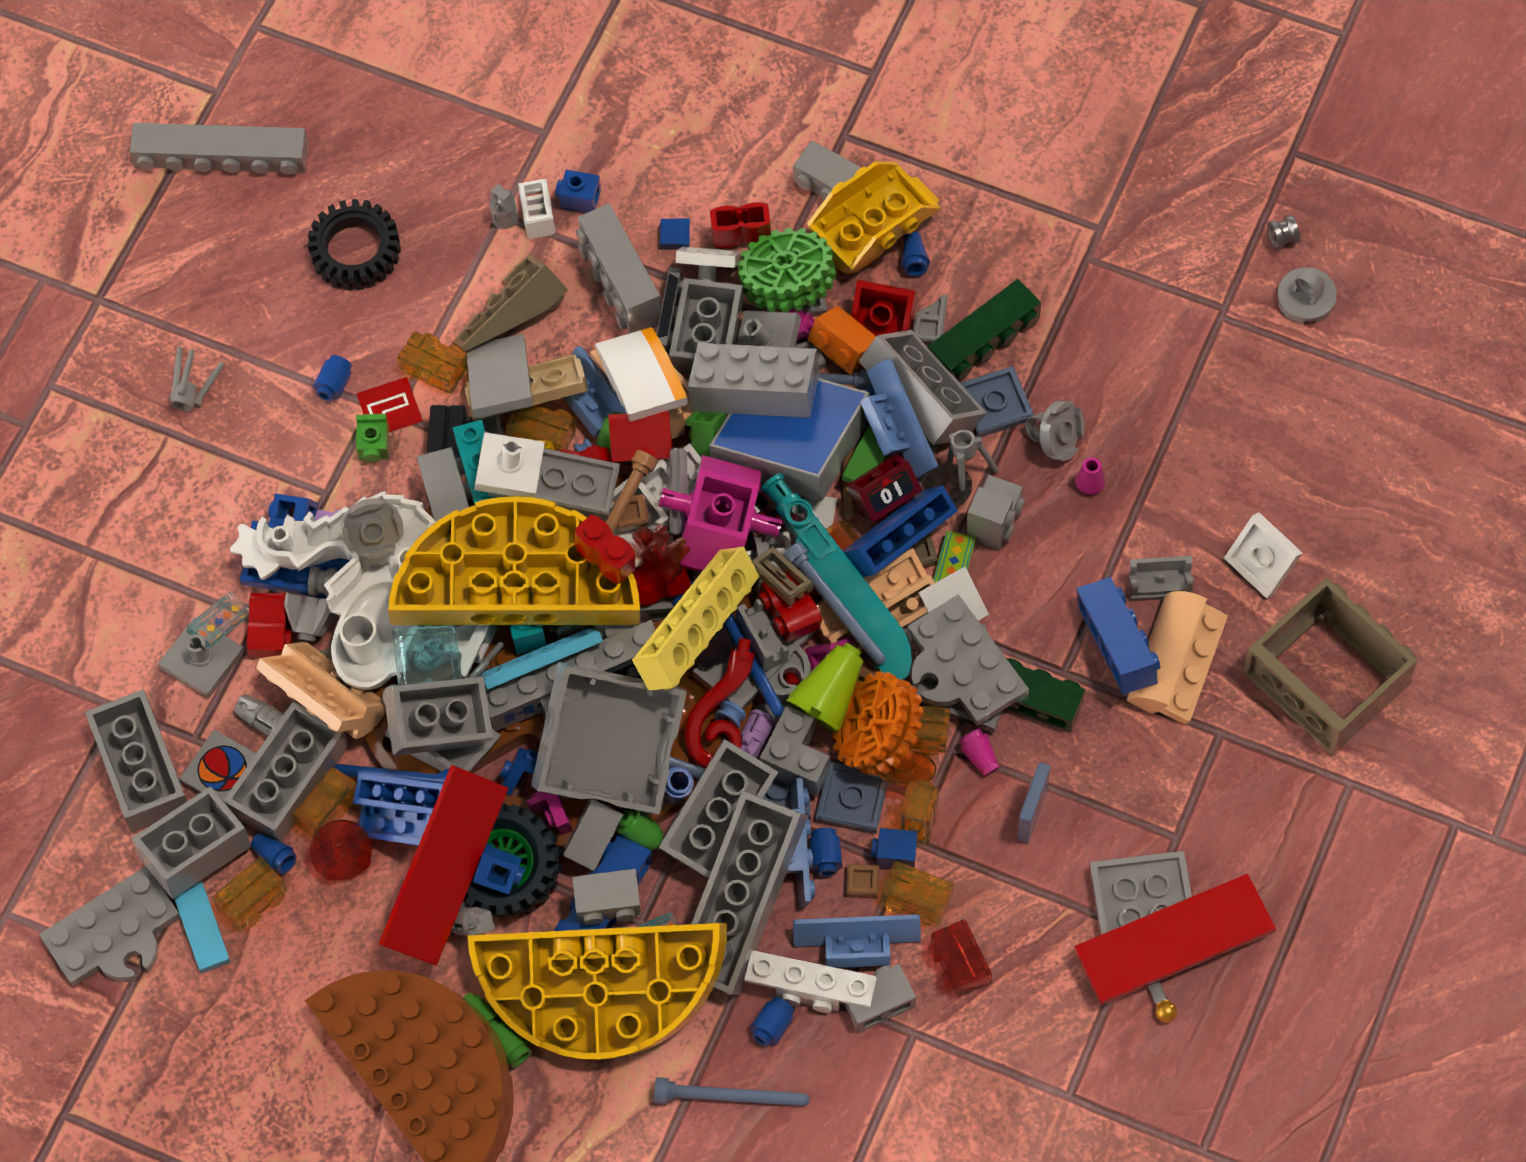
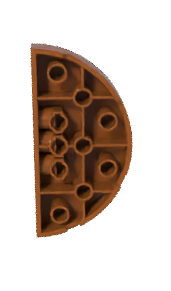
[305,970,514,1162]

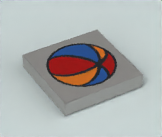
[179,730,256,801]

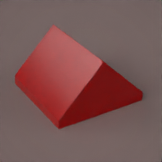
[851,280,916,337]
[608,411,673,462]

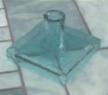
[392,625,462,686]

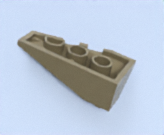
[453,253,568,352]

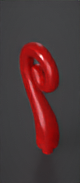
[684,638,755,768]

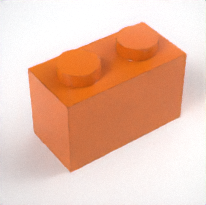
[807,305,876,375]

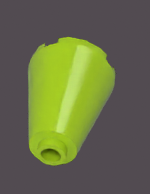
[786,643,863,733]

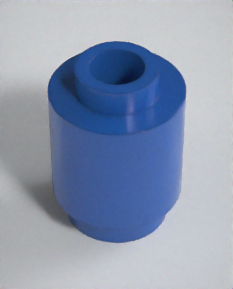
[313,355,352,401]
[663,767,694,804]
[809,828,843,877]
[750,997,795,1046]

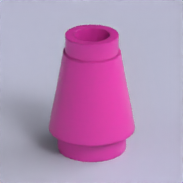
[1075,457,1105,495]
[959,728,1000,777]

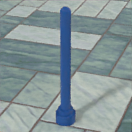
[724,613,784,717]
[333,764,449,784]

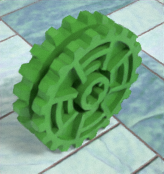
[738,228,836,313]

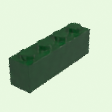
[928,279,1041,379]
[1005,658,1085,732]

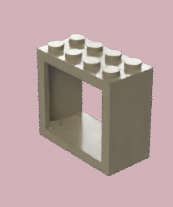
[1243,578,1418,756]

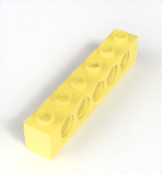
[632,546,760,691]

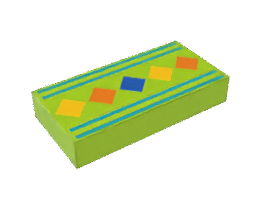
[933,530,976,583]

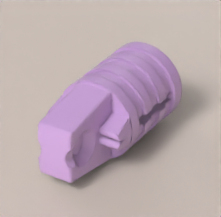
[740,709,776,759]

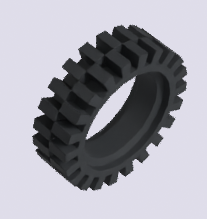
[308,199,401,291]

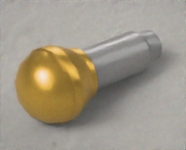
[1148,981,1177,1023]

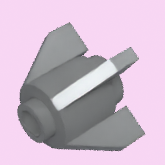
[284,593,338,642]

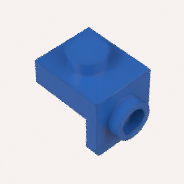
[498,747,538,795]

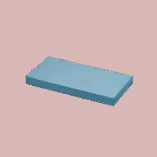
[479,628,603,690]

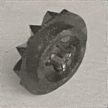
[924,463,972,506]

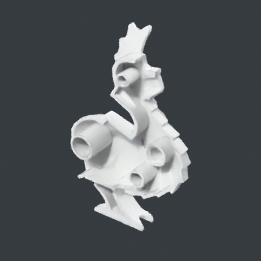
[230,491,499,690]

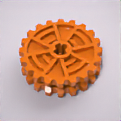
[832,671,923,776]

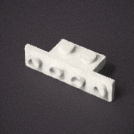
[744,951,876,1013]

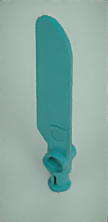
[760,473,912,680]

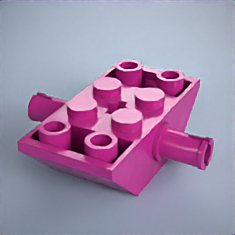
[658,455,782,572]

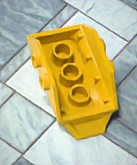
[807,161,941,274]

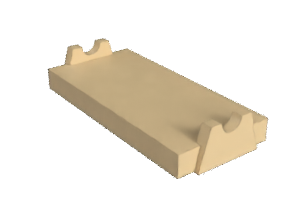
[464,354,588,420]

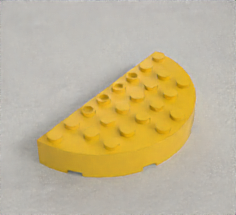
[388,496,640,625]
[467,923,727,1059]

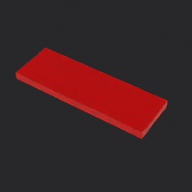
[379,765,509,966]
[1074,873,1276,1005]

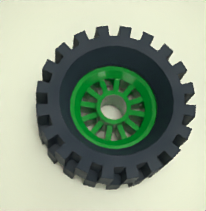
[464,803,562,917]

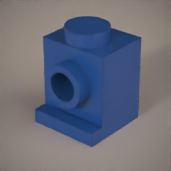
[268,494,319,525]
[473,843,525,895]

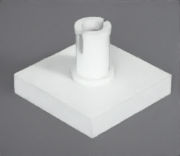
[675,246,740,282]
[474,432,545,498]
[1224,512,1303,599]

